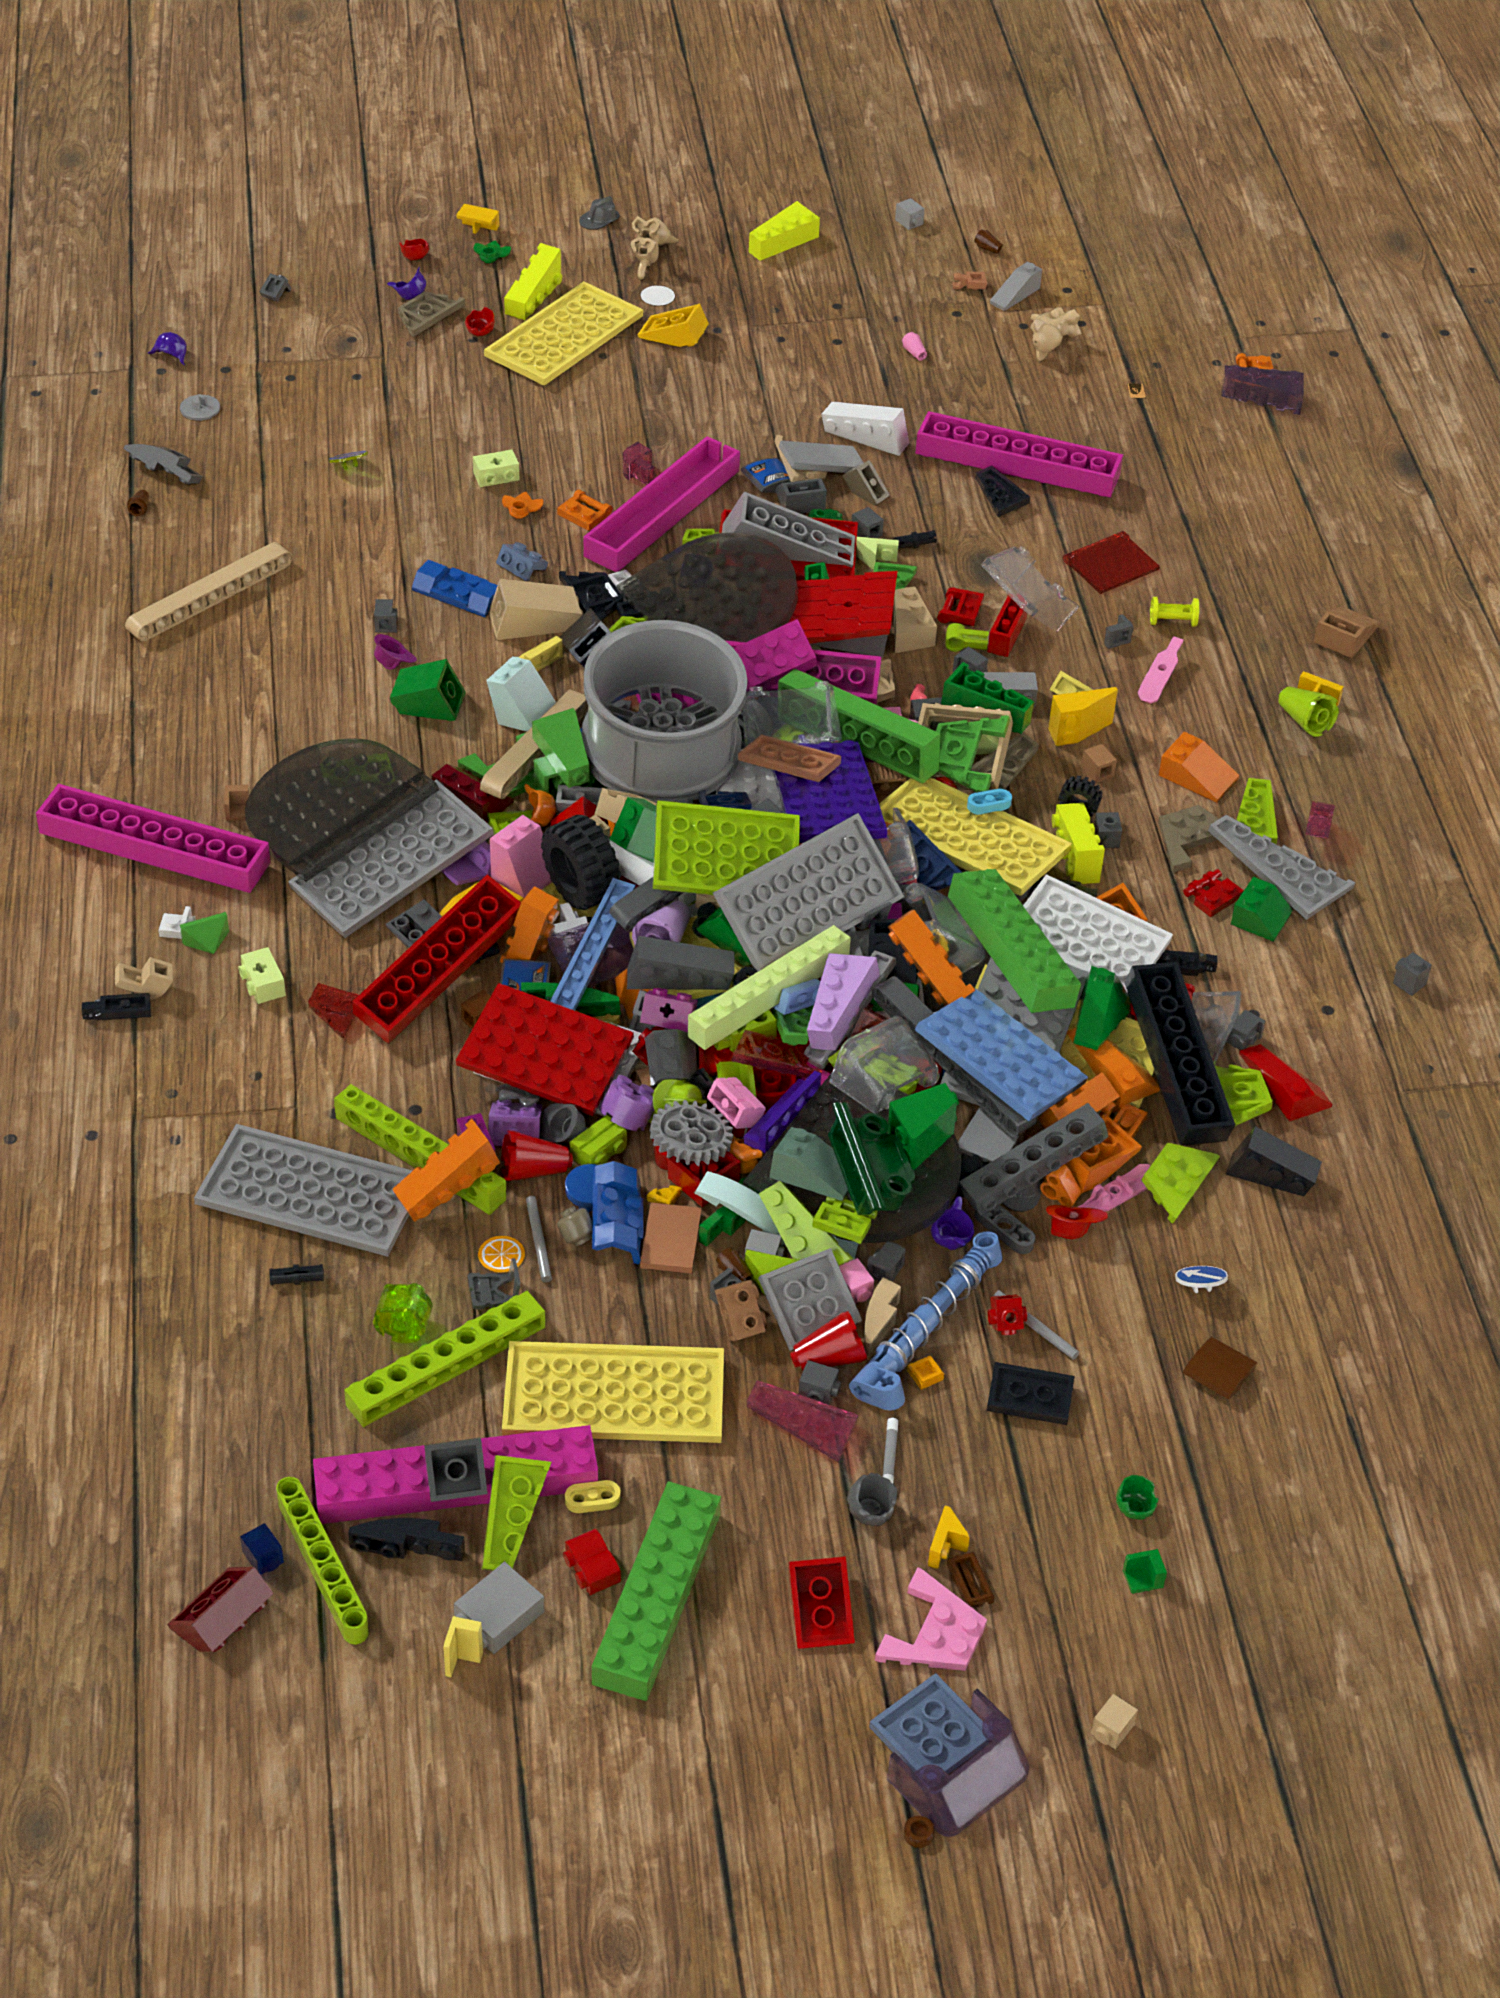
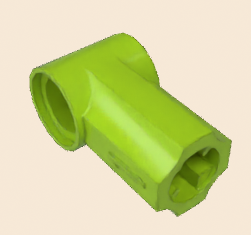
[945,623,989,652]

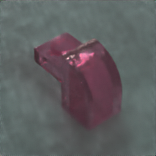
[623,442,654,485]
[1305,800,1335,839]

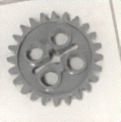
[650,1100,733,1166]

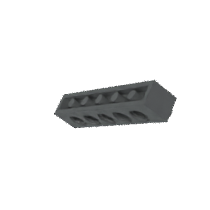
[959,1103,1109,1216]

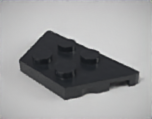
[559,571,624,621]

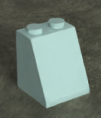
[486,657,556,731]

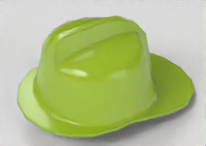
[653,1079,707,1113]

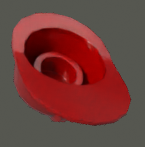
[1046,1205,1108,1239]

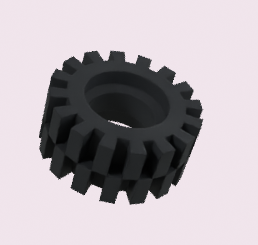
[1058,776,1103,817]

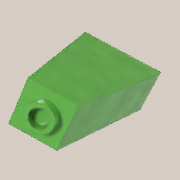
[532,708,589,788]

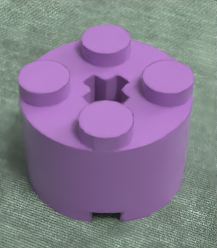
[599,1075,655,1131]

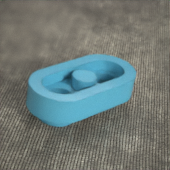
[967,789,1012,815]

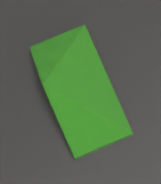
[180,912,229,954]

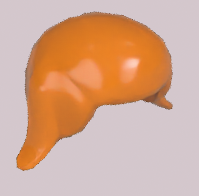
[524,784,556,827]
[729,1136,763,1174]

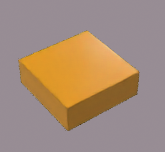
[907,1355,944,1390]

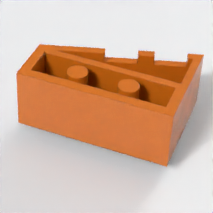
[500,886,559,963]
[1038,1072,1120,1129]

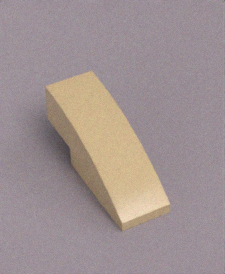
[863,1277,901,1360]

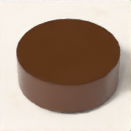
[903,1816,934,1848]

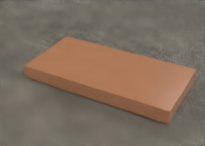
[738,734,841,782]

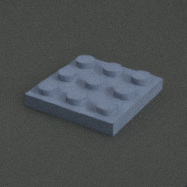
[869,1673,995,1789]

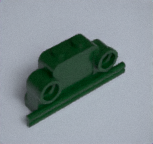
[828,1102,915,1215]

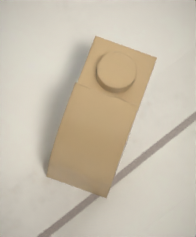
[115,957,173,1000]

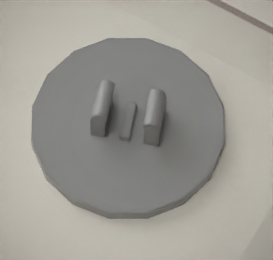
[180,394,220,421]

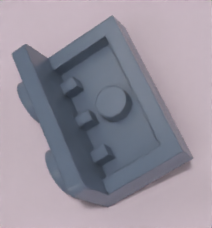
[496,542,549,581]

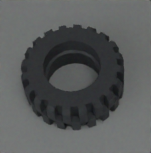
[541,815,621,910]

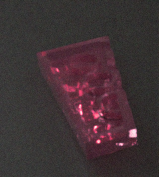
[747,1380,858,1463]

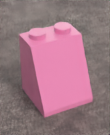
[490,815,552,898]

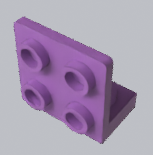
[441,841,491,885]
[488,1100,542,1146]

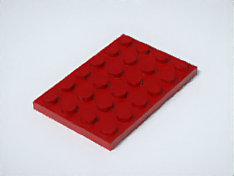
[456,983,634,1116]

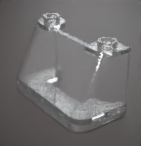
[743,681,842,747]
[902,883,986,973]
[829,1016,939,1114]

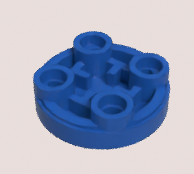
[565,1164,597,1212]

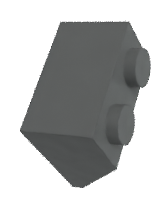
[645,1029,698,1087]

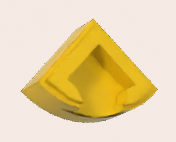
[647,1185,682,1205]

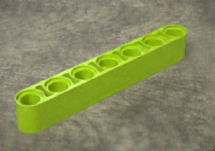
[276,1477,369,1644]

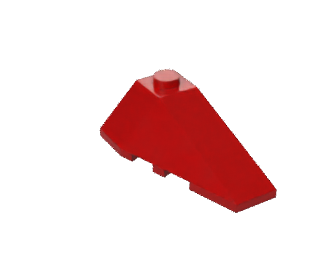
[1239,1044,1333,1122]

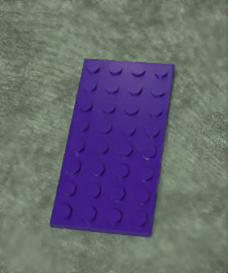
[772,740,887,843]

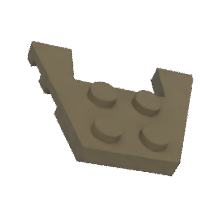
[1158,805,1234,873]

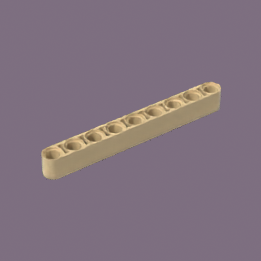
[125,542,293,641]
[480,689,588,799]

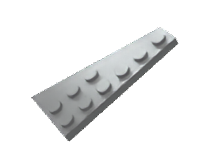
[1208,815,1355,920]

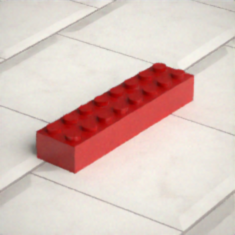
[352,874,521,1044]

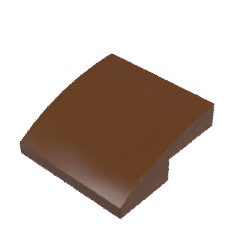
[1183,1336,1258,1399]

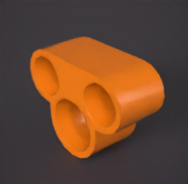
[1040,1164,1082,1207]

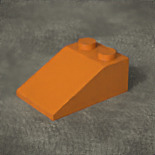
[1159,732,1239,803]
[1065,1116,1142,1193]

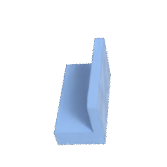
[773,978,821,1015]

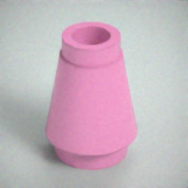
[902,332,927,361]

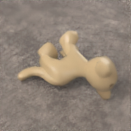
[631,216,679,279]
[1030,307,1082,362]

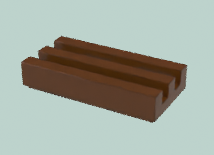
[947,1552,995,1608]

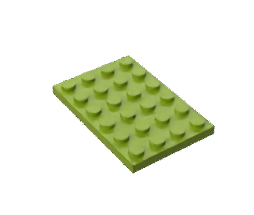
[652,800,800,895]

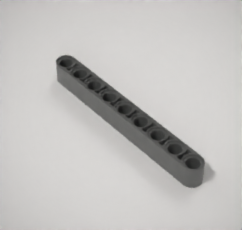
[609,798,783,931]
[872,976,1037,1137]

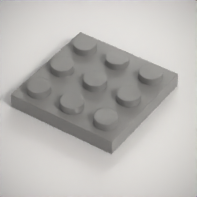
[758,1248,862,1351]

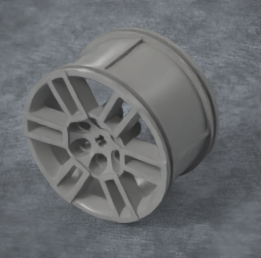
[582,620,747,803]

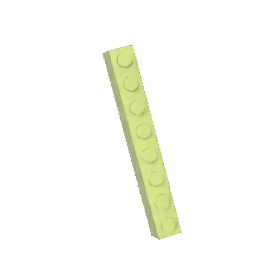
[688,925,851,1050]

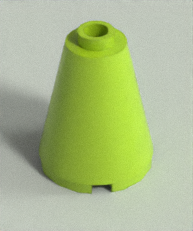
[1278,686,1339,737]

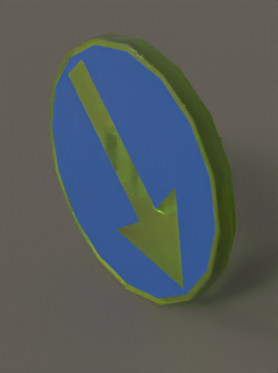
[328,451,368,470]

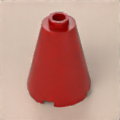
[501,1130,573,1181]
[790,1311,867,1371]

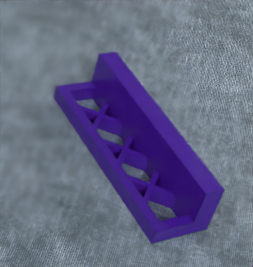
[744,1071,821,1153]

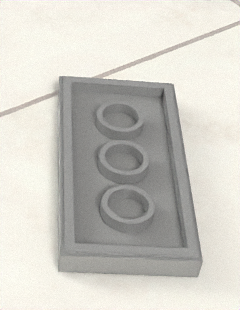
[779,441,863,473]

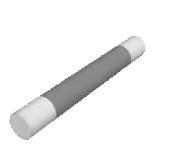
[883,1418,898,1483]

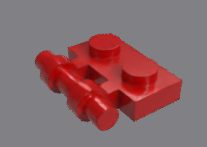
[1183,869,1244,917]

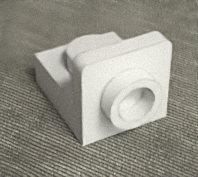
[158,906,196,939]

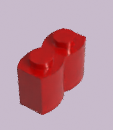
[563,1529,621,1595]

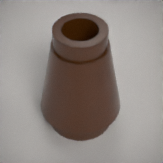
[974,229,1003,254]
[127,490,149,516]
[716,1247,753,1281]

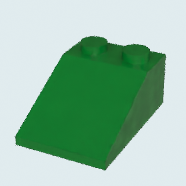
[609,797,656,863]

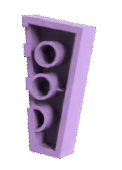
[807,953,880,1051]

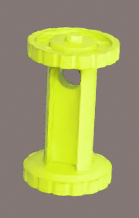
[1150,597,1200,627]

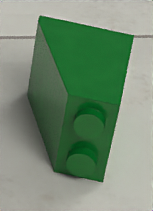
[390,659,466,721]
[697,907,751,967]
[888,1083,959,1170]

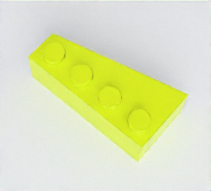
[749,201,820,261]
[504,243,563,320]
[1052,803,1105,884]

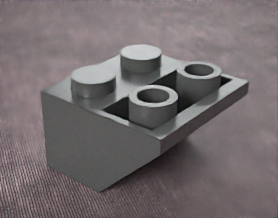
[775,478,827,514]
[386,899,442,948]

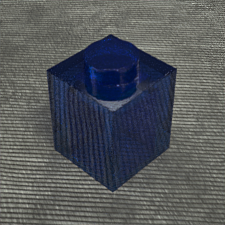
[240,1523,284,1575]

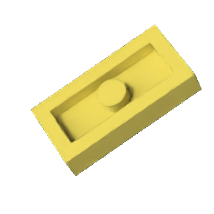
[519,636,563,672]
[1049,671,1093,695]
[443,1616,483,1677]

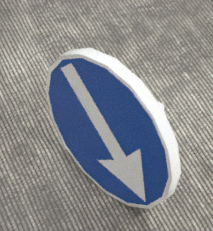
[1175,1266,1228,1293]

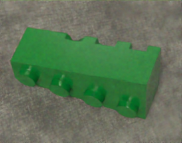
[941,662,1034,734]

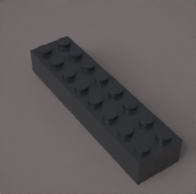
[1124,962,1235,1146]

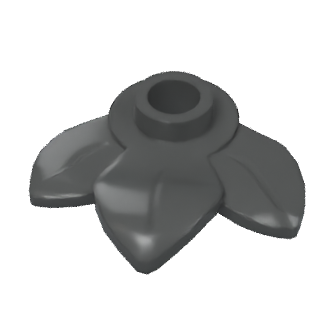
[496,1084,539,1107]

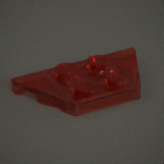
[731,1030,822,1078]

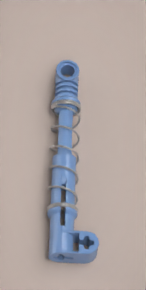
[849,1231,1002,1411]

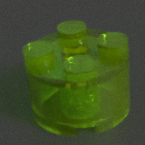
[373,1283,433,1343]

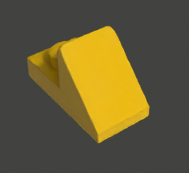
[928,1505,970,1569]

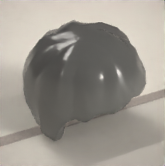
[847,1473,897,1526]

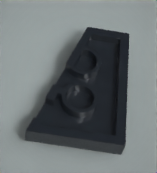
[975,466,1030,517]

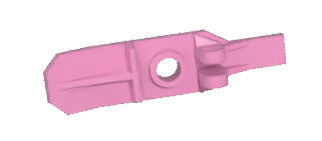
[1138,636,1183,704]
[1078,1164,1150,1211]

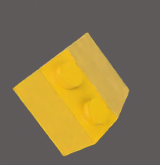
[637,304,709,347]
[1048,687,1118,746]

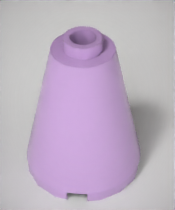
[632,901,691,945]

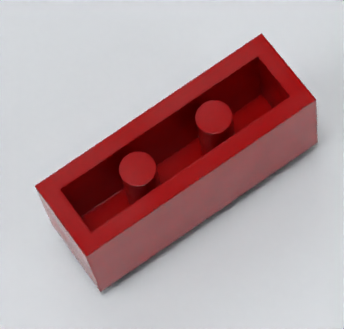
[987,594,1029,657]

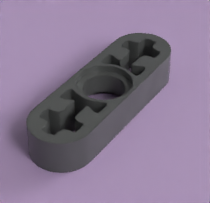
[974,1205,1035,1254]

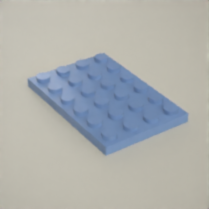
[915,988,1088,1121]

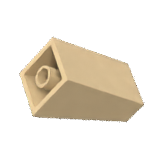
[489,579,583,640]

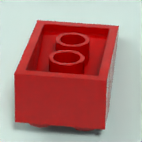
[788,1556,855,1649]

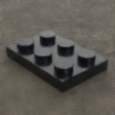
[986,1362,1075,1425]

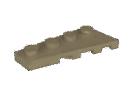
[971,733,1039,790]

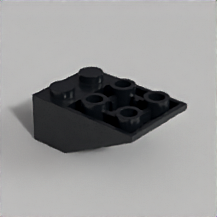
[559,608,612,668]
[868,919,919,984]

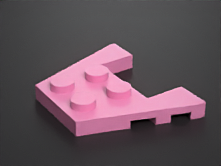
[875,1568,987,1671]

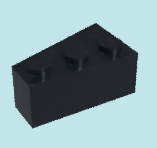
[1226,1126,1322,1197]

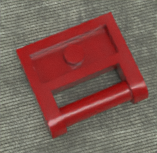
[937,587,984,626]

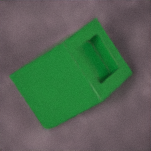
[1122,1549,1167,1594]

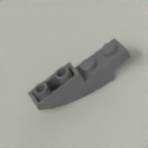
[124,444,203,485]

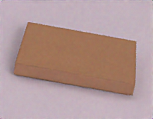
[640,1203,702,1274]

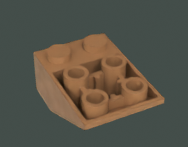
[1314,606,1381,658]

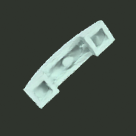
[695,1171,785,1247]

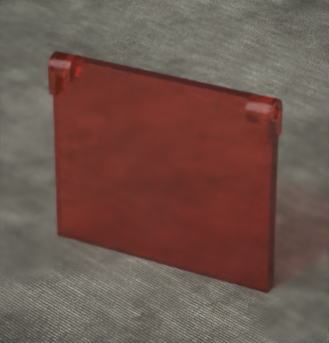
[1063,531,1160,594]

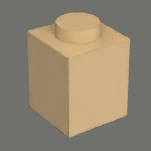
[1091,1694,1138,1749]

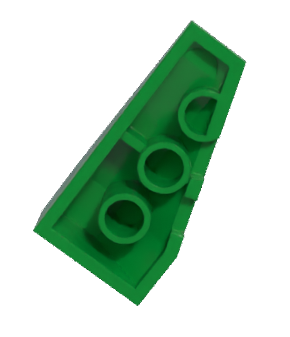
[1073,966,1131,1050]

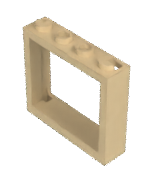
[908,703,1013,790]

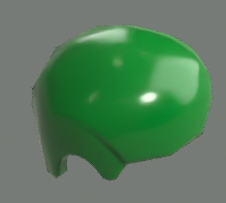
[1116,1475,1159,1520]

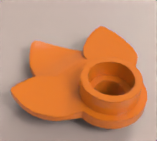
[502,492,544,519]

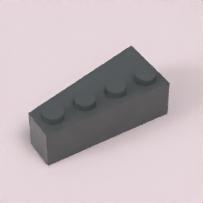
[627,936,734,990]

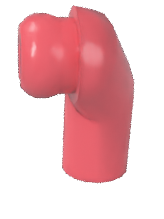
[910,684,927,701]

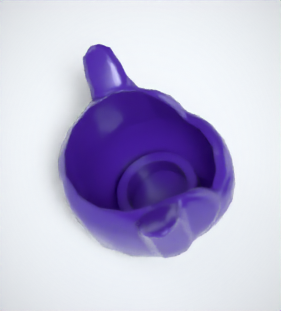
[387,267,426,301]
[148,332,187,366]
[931,1196,974,1250]

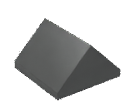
[424,1437,487,1502]

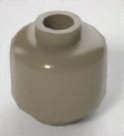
[557,1206,593,1246]

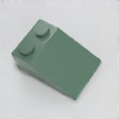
[769,1127,849,1201]

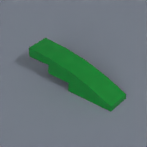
[521,982,621,1017]
[699,1179,787,1247]

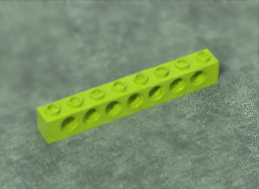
[334,1084,506,1215]
[344,1291,546,1427]

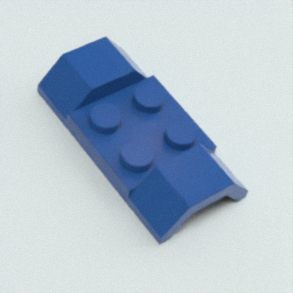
[412,560,498,617]
[592,1161,643,1264]

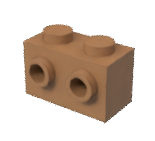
[715,1280,767,1341]

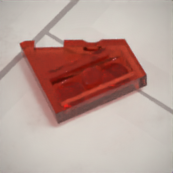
[308,983,358,1038]

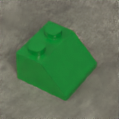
[1231,877,1293,942]

